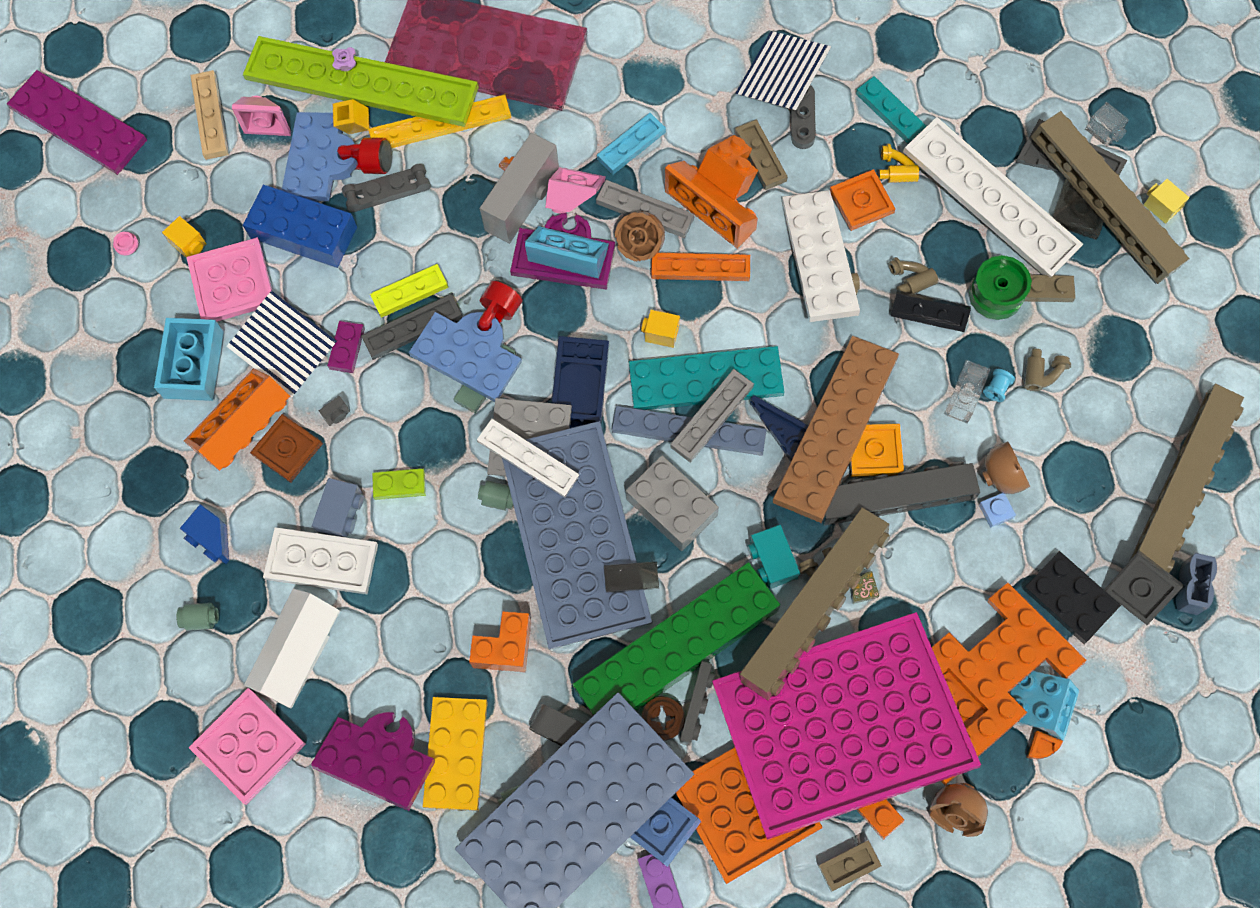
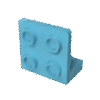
[1010,671,1079,741]

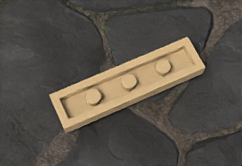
[190,70,229,160]

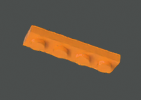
[651,253,750,281]

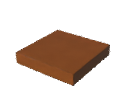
[250,414,323,483]

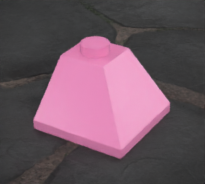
[232,96,291,136]
[545,167,606,214]

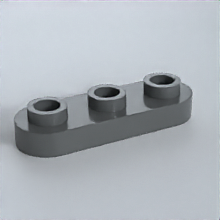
[791,85,816,149]

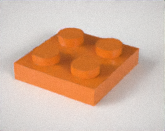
[830,169,896,231]

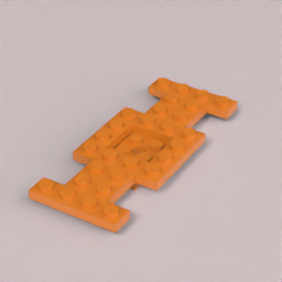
[856,583,1087,840]

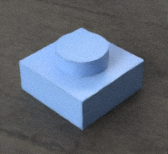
[979,493,1016,528]

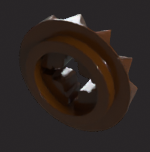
[641,697,685,741]

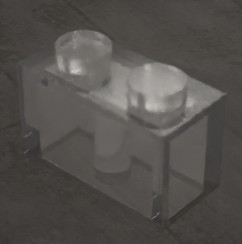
[944,360,991,423]

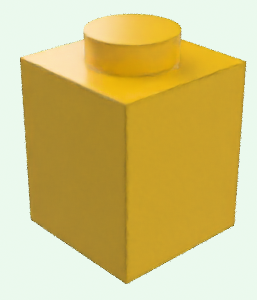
[333,99,369,134]
[162,216,206,258]
[641,310,680,348]

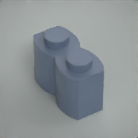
[1176,553,1217,615]

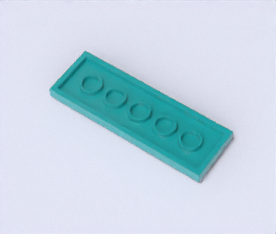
[629,346,785,410]

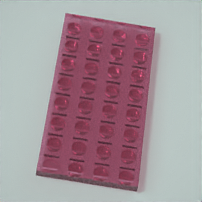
[385,0,588,111]

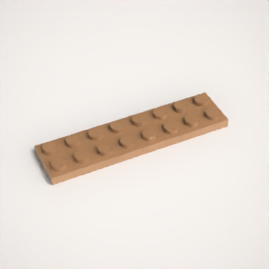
[773,336,899,523]

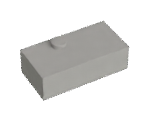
[480,132,559,244]

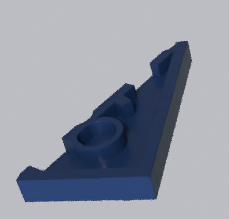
[750,395,809,462]

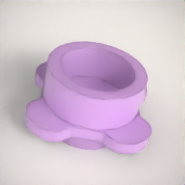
[332,47,356,71]

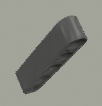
[529,704,584,746]

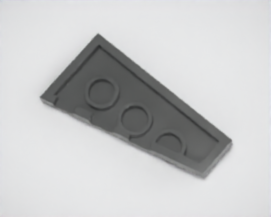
[1016,119,1127,175]

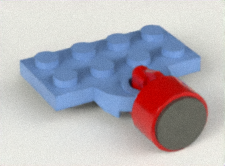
[282,112,392,201]
[409,280,522,402]

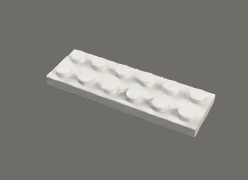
[782,190,860,322]

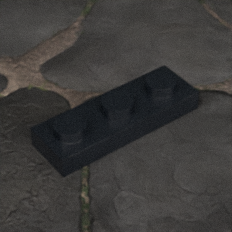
[891,290,971,332]

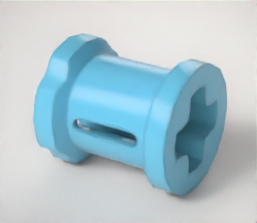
[983,369,1015,402]

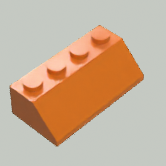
[665,161,758,249]
[184,368,290,471]

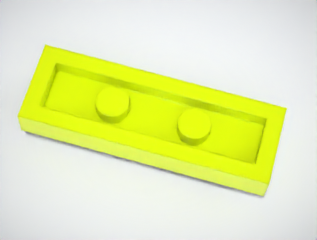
[370,264,448,318]

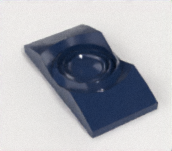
[552,336,609,428]

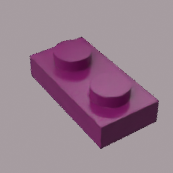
[327,321,365,373]

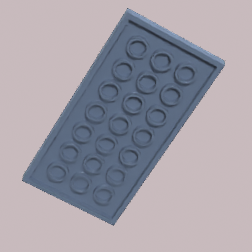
[502,421,652,650]
[455,692,694,908]

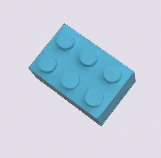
[154,318,224,401]

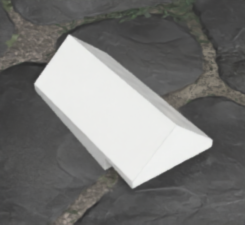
[244,589,340,709]

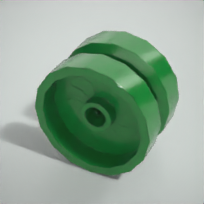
[969,255,1032,320]

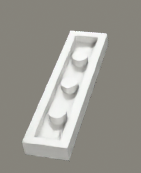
[477,418,579,498]

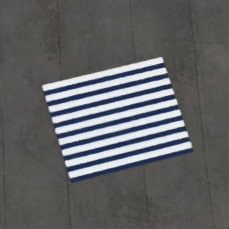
[735,31,831,110]
[226,291,337,397]

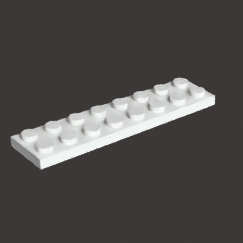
[903,117,1083,278]

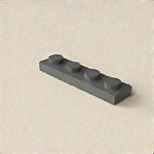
[361,294,462,360]

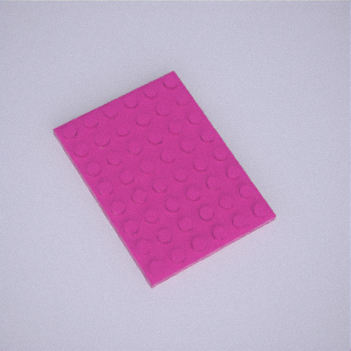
[712,612,981,840]

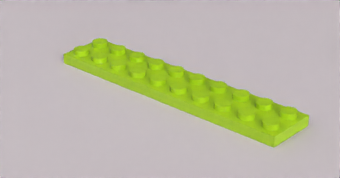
[243,36,479,127]

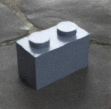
[312,478,364,538]

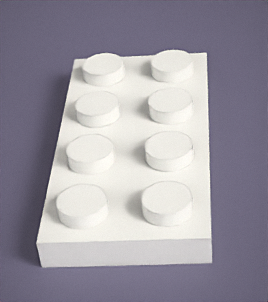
[263,527,378,595]

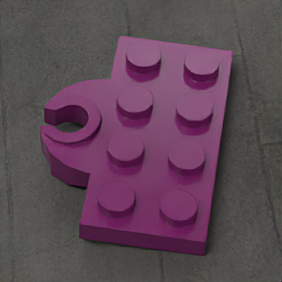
[510,213,615,290]
[311,712,435,811]

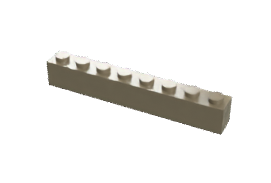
[1031,111,1190,284]
[1129,383,1244,573]
[740,508,891,701]

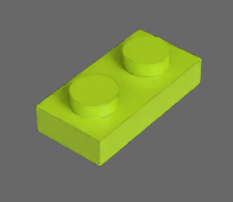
[372,469,426,500]

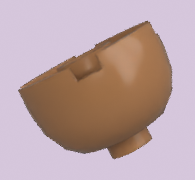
[615,211,665,261]
[982,441,1030,494]
[930,783,988,837]

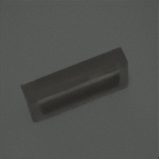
[604,562,659,593]

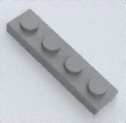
[596,180,694,238]
[670,369,754,463]

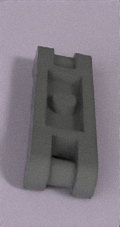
[342,164,431,212]

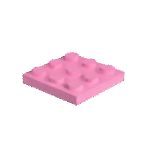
[187,237,272,321]
[189,688,306,805]

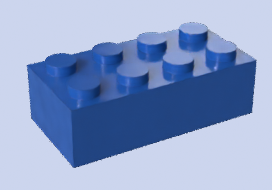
[243,184,357,268]

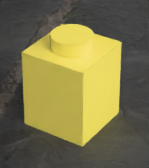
[1144,179,1190,224]

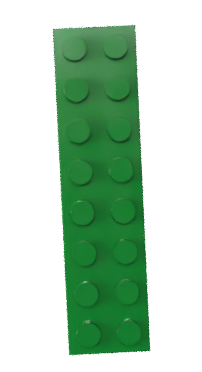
[573,562,780,716]

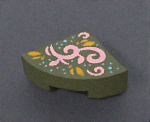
[852,571,879,604]

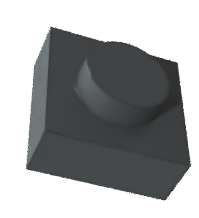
[318,396,350,426]

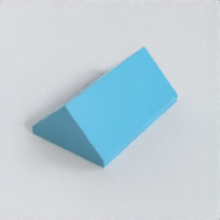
[525,226,609,279]

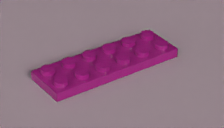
[7,70,147,175]

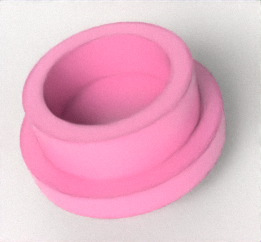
[113,232,139,256]

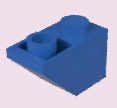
[180,504,229,564]

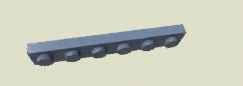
[612,406,767,456]

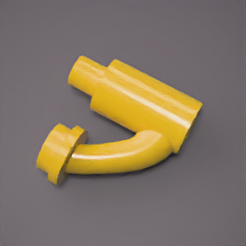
[878,144,919,183]

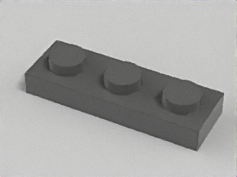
[680,661,716,746]

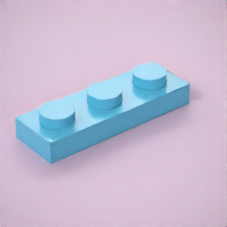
[597,113,666,175]

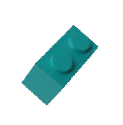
[747,525,800,589]

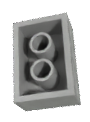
[626,455,719,551]

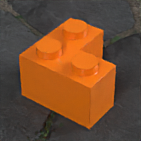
[697,135,758,200]
[469,611,531,672]

